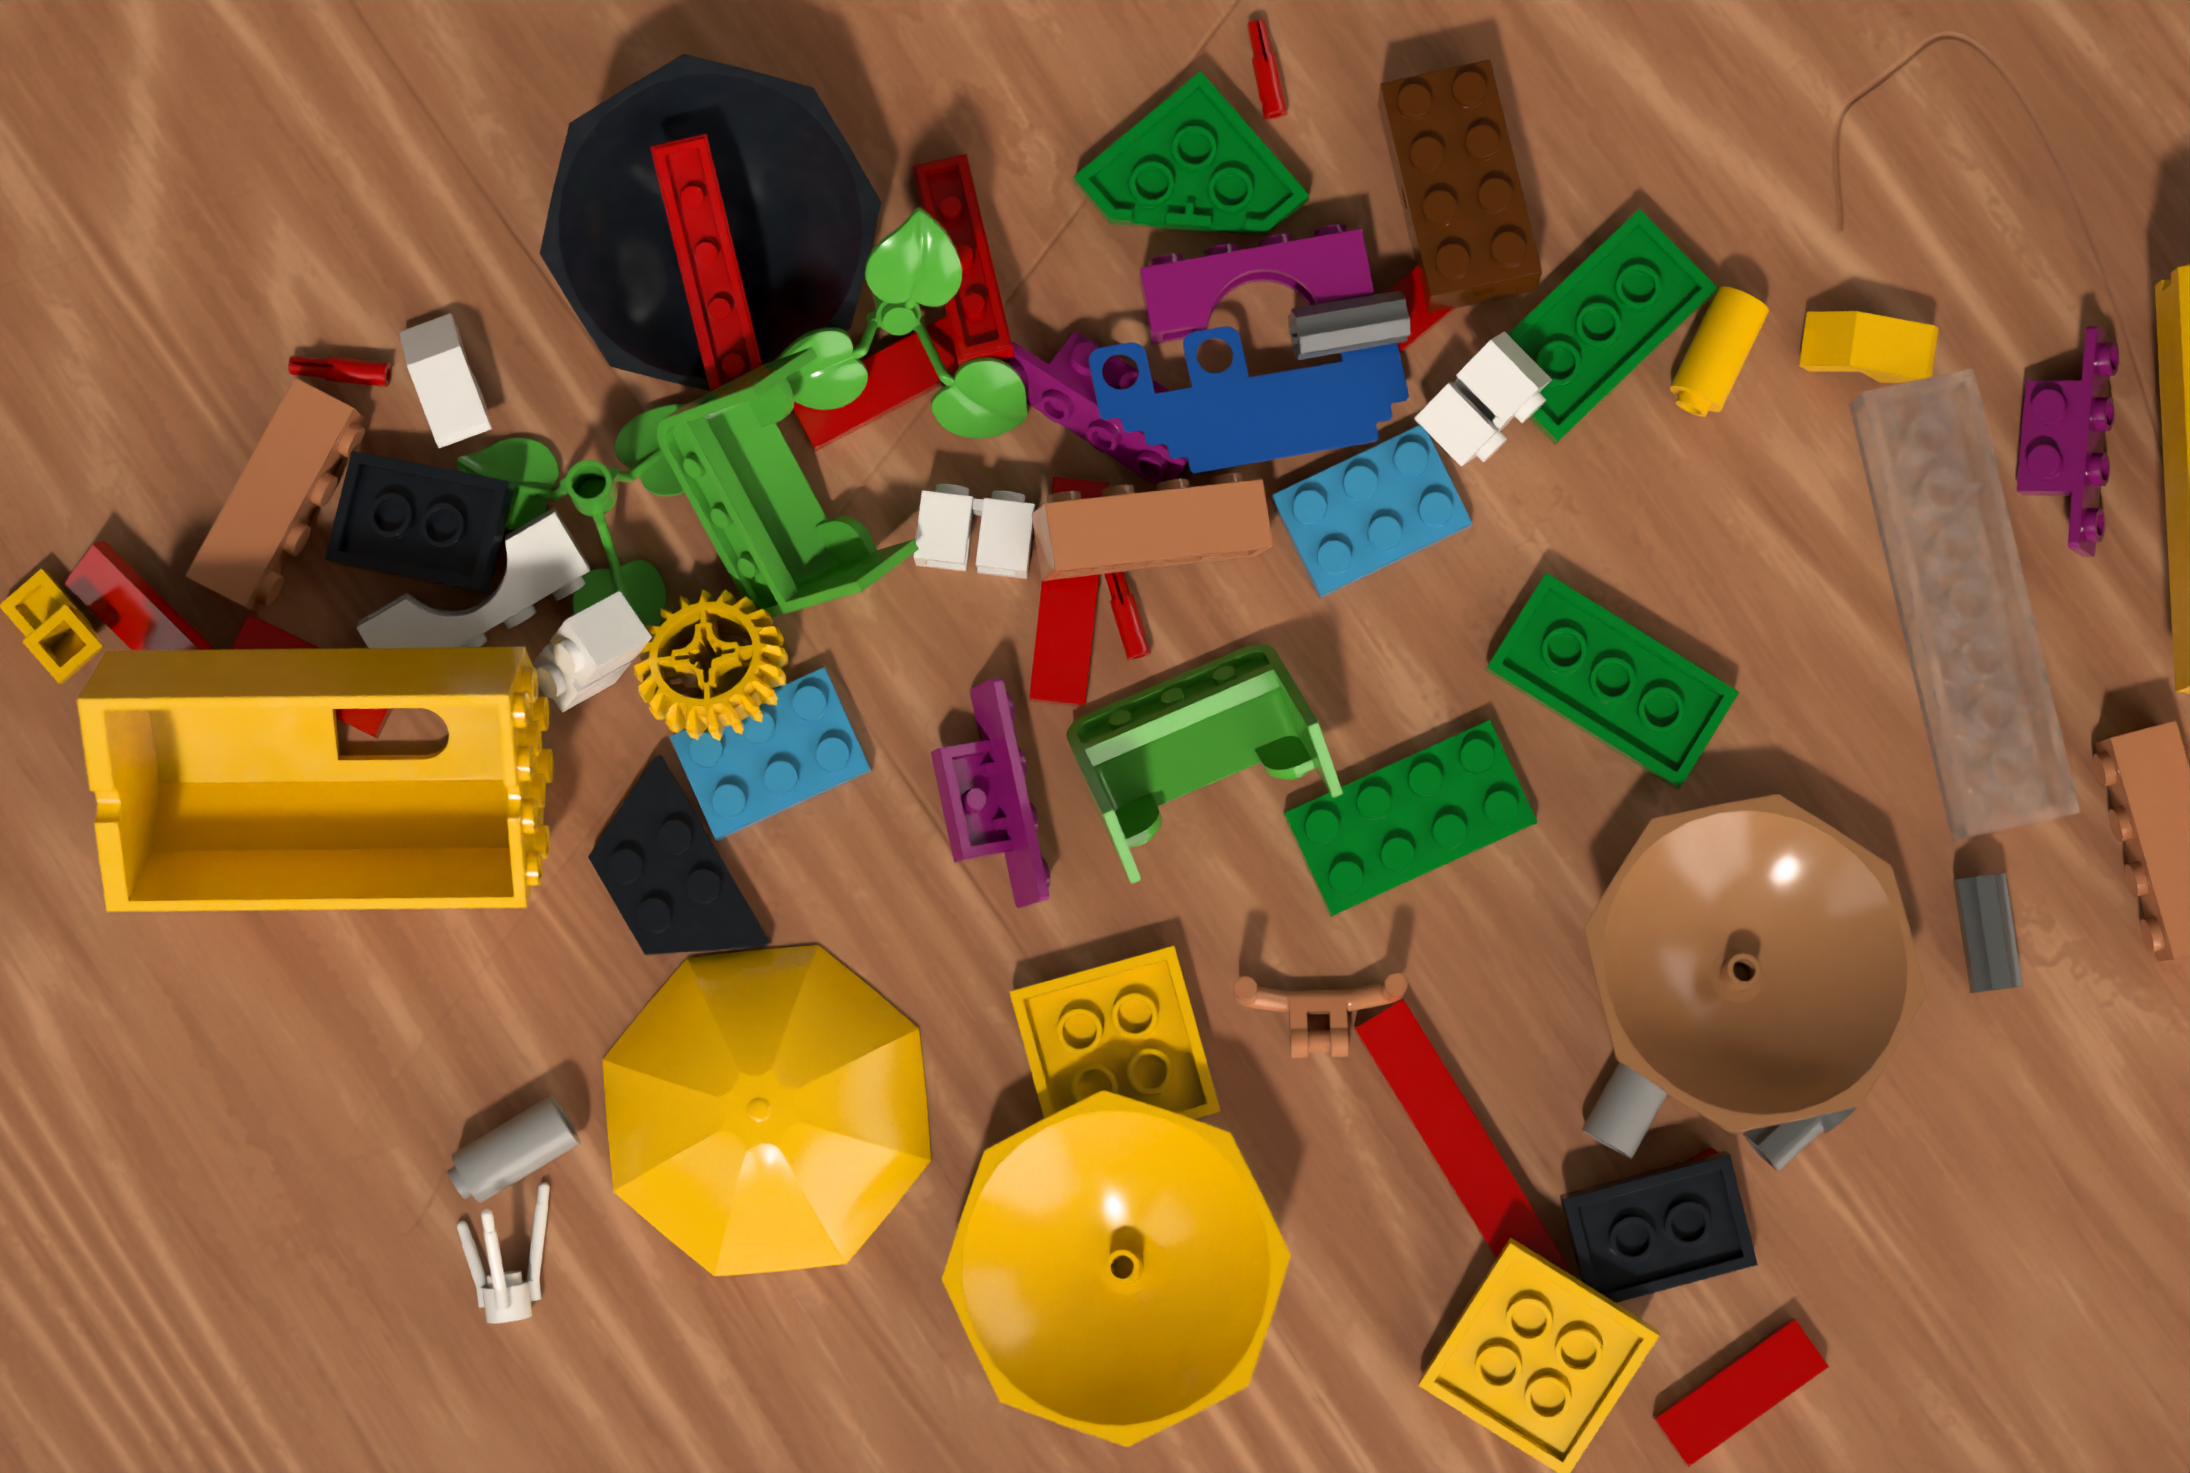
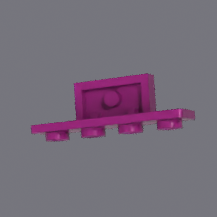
[2016,326,2119,557]
[1002,330,1188,485]
[931,677,1050,908]

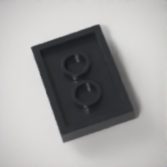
[325,451,515,595]
[1560,1151,1758,1303]

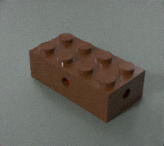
[1378,59,1542,313]

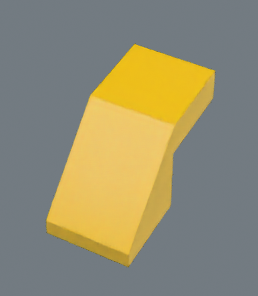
[1799,311,1939,383]
[0,568,105,685]

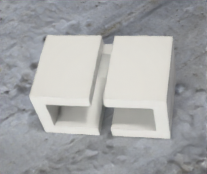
[1414,332,1552,467]
[913,484,1035,579]
[532,591,652,712]

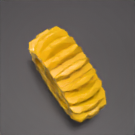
[634,589,788,741]

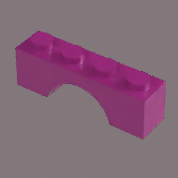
[1140,224,1374,345]

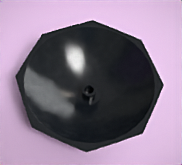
[540,54,881,391]

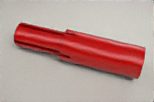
[1247,19,1288,120]
[288,355,391,387]
[1104,572,1151,660]

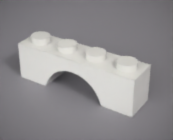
[356,507,590,648]

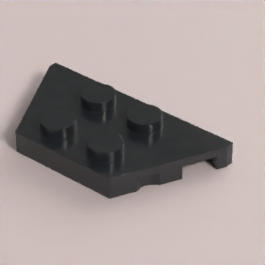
[588,755,771,956]

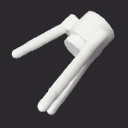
[457,1182,550,1323]

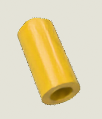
[1670,286,1769,417]

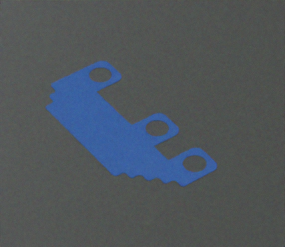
[1089,326,1409,473]

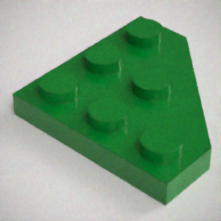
[1073,71,1310,236]

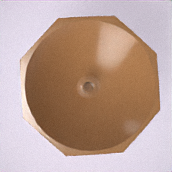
[1583,794,1927,1133]

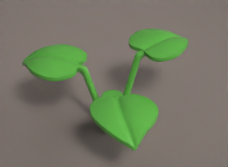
[776,207,1028,439]
[457,404,687,642]

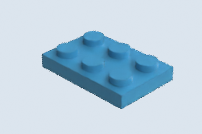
[1271,425,1473,599]
[670,667,872,841]

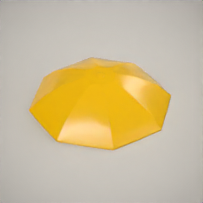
[602,945,932,1276]
[942,1090,1291,1447]

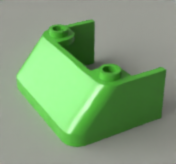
[656,347,919,618]
[1066,644,1343,884]

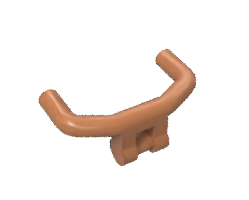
[1233,973,1408,1058]

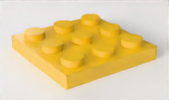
[1009,946,1221,1119]
[1418,1237,1660,1473]

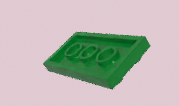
[1508,209,1718,445]
[1485,573,1739,790]
[1283,720,1538,917]

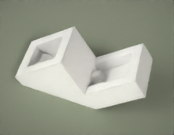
[399,313,492,448]

